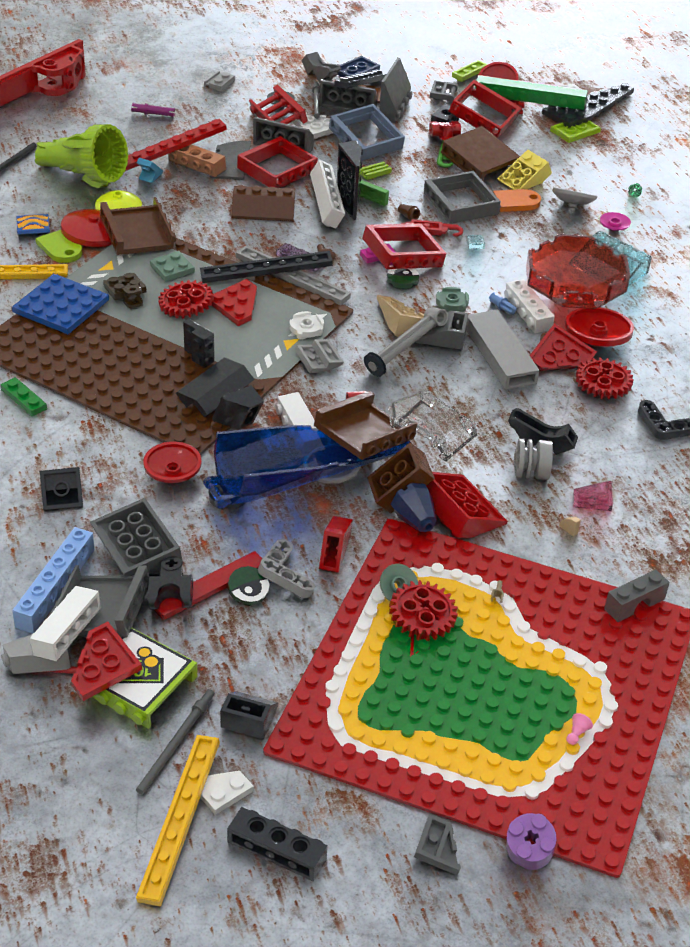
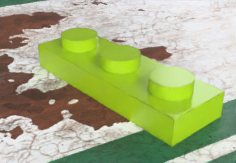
[452,60,487,82]

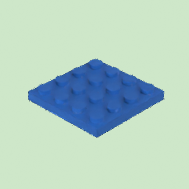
[12,274,109,334]

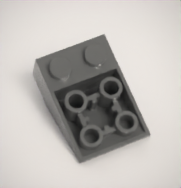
[415,311,469,350]

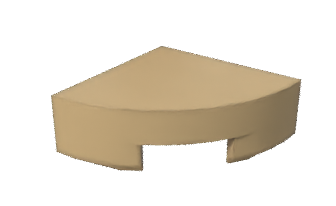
[559,517,581,537]

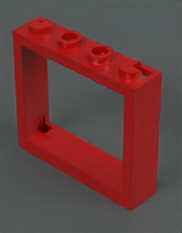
[449,80,521,138]
[237,136,318,188]
[362,224,447,269]

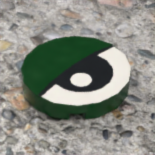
[387,268,419,289]
[227,566,270,606]

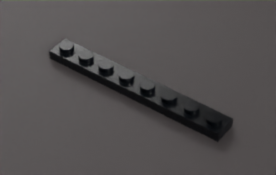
[334,70,386,89]
[200,251,333,283]

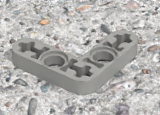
[258,539,315,598]

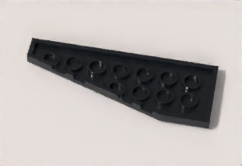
[542,83,634,128]

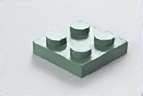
[150,251,195,282]

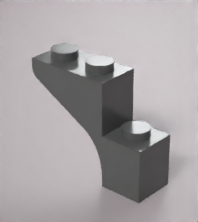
[301,51,341,84]

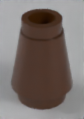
[398,204,420,221]

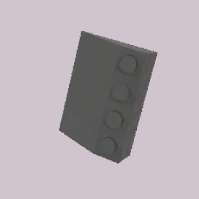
[379,57,413,123]
[90,498,183,576]

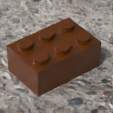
[367,443,435,513]

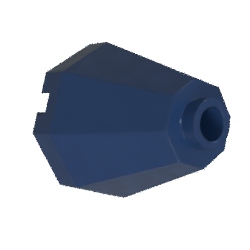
[391,483,437,532]

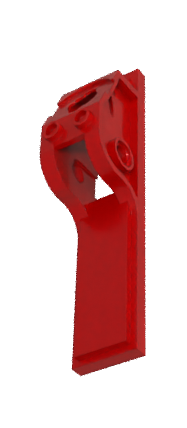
[0,39,86,107]

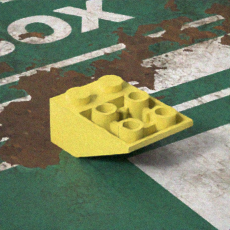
[497,150,552,190]

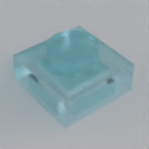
[466,235,485,250]

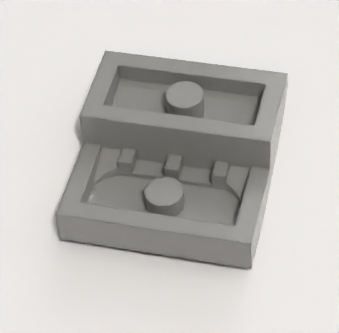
[295,339,344,374]

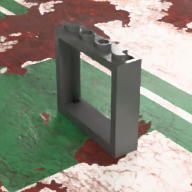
[424,171,501,224]

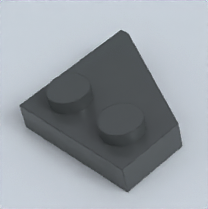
[414,814,461,875]

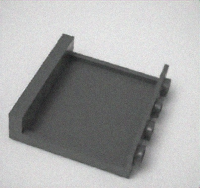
[49,565,150,637]

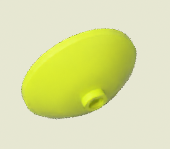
[95,190,142,210]

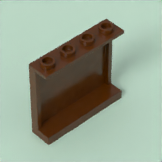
[441,126,520,182]
[100,197,176,255]
[314,391,418,460]

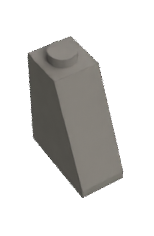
[1,634,71,674]

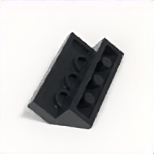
[176,357,255,417]

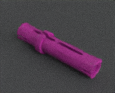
[131,103,175,117]

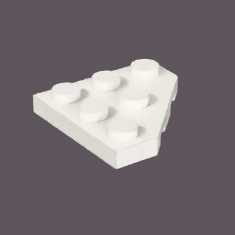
[289,113,348,139]

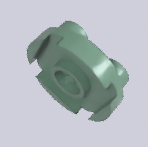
[436,287,469,312]

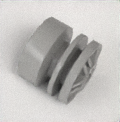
[514,438,553,480]

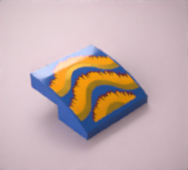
[16,214,50,234]

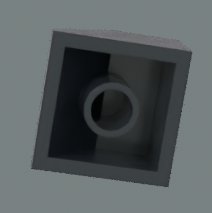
[39,467,83,510]

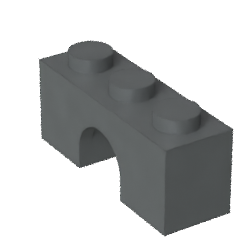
[604,569,670,622]

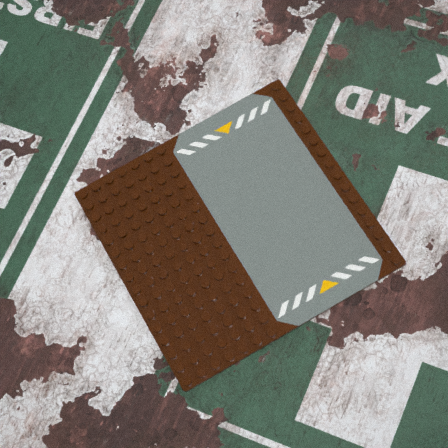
[0,238,353,455]

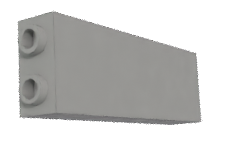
[466,309,539,390]

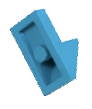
[137,158,163,183]

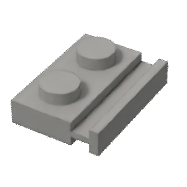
[204,70,235,91]

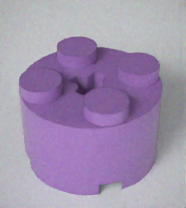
[506,813,556,870]

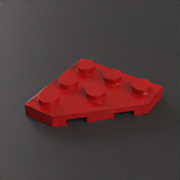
[212,279,257,326]
[529,323,597,371]
[71,621,143,701]

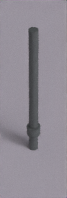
[312,82,320,119]
[136,689,215,795]

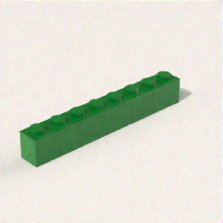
[475,75,588,110]

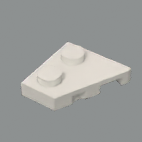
[200,771,254,815]

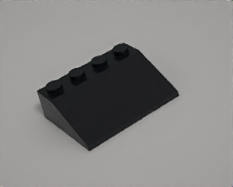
[337,140,363,221]

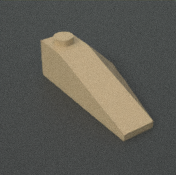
[377,295,424,337]

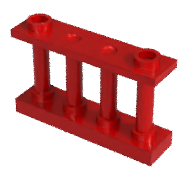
[249,85,308,124]

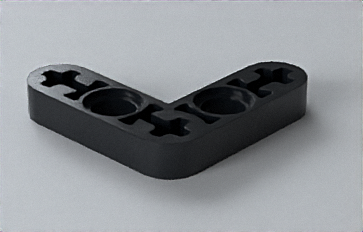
[638,400,690,440]

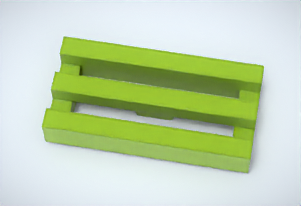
[360,161,392,180]

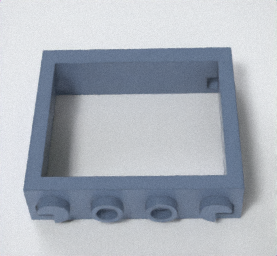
[329,104,405,161]

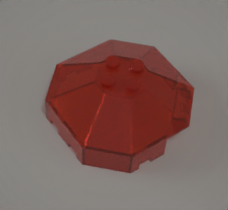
[526,234,630,309]

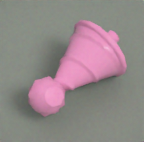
[566,713,593,745]

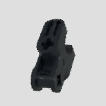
[147,556,193,610]

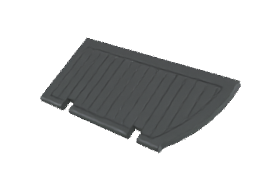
[210,141,251,180]

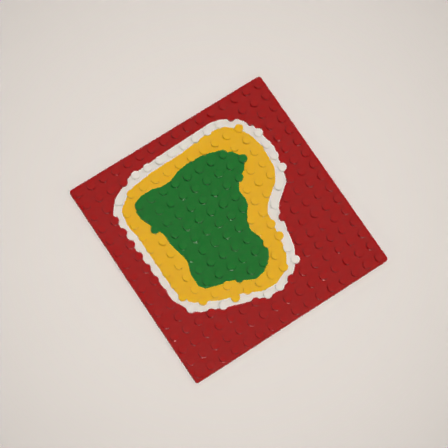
[263,519,690,878]

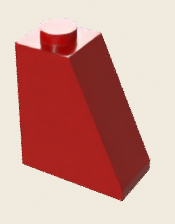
[319,516,353,573]

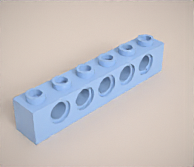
[12,527,95,634]

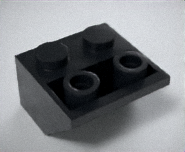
[212,385,264,429]
[220,691,278,739]

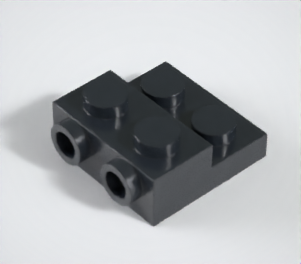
[183,319,214,368]

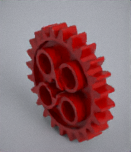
[158,280,214,319]
[576,357,634,400]
[389,580,458,641]

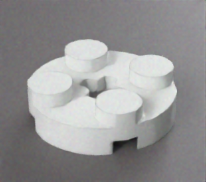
[289,311,324,340]

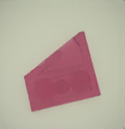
[573,481,613,511]

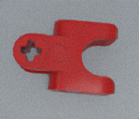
[429,121,461,140]

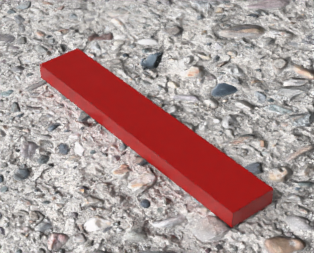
[153,551,263,621]

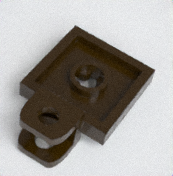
[103,273,147,308]

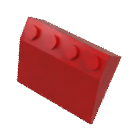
[426,472,508,539]

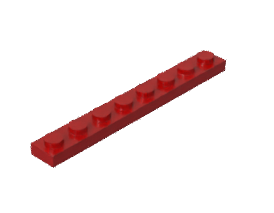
[125,119,227,171]

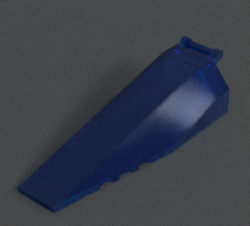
[203,425,411,509]

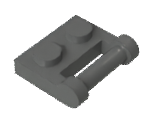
[430,80,458,103]

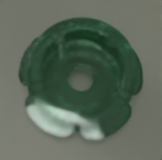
[628,183,642,197]

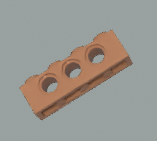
[168,144,226,177]

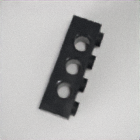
[227,807,328,882]

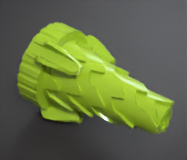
[34,124,128,188]

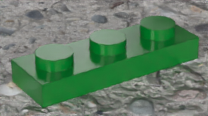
[0,377,47,417]

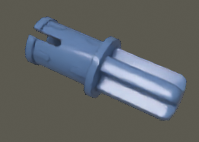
[489,292,517,315]

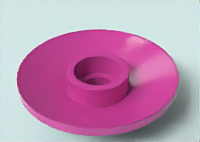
[600,212,631,231]

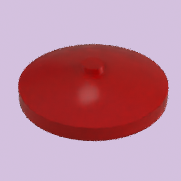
[61,209,112,247]
[565,307,634,347]

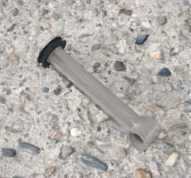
[364,307,448,377]

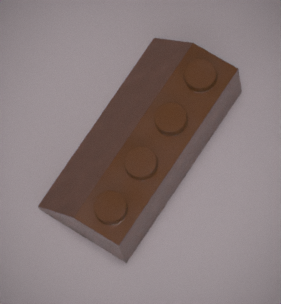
[231,185,296,222]

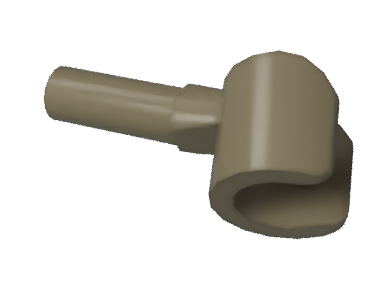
[491,580,504,603]

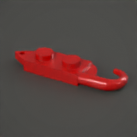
[401,219,464,237]

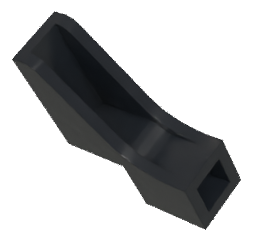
[508,408,578,455]

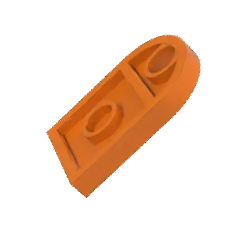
[493,189,541,212]

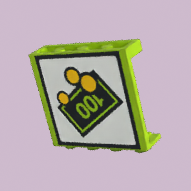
[93,628,198,729]

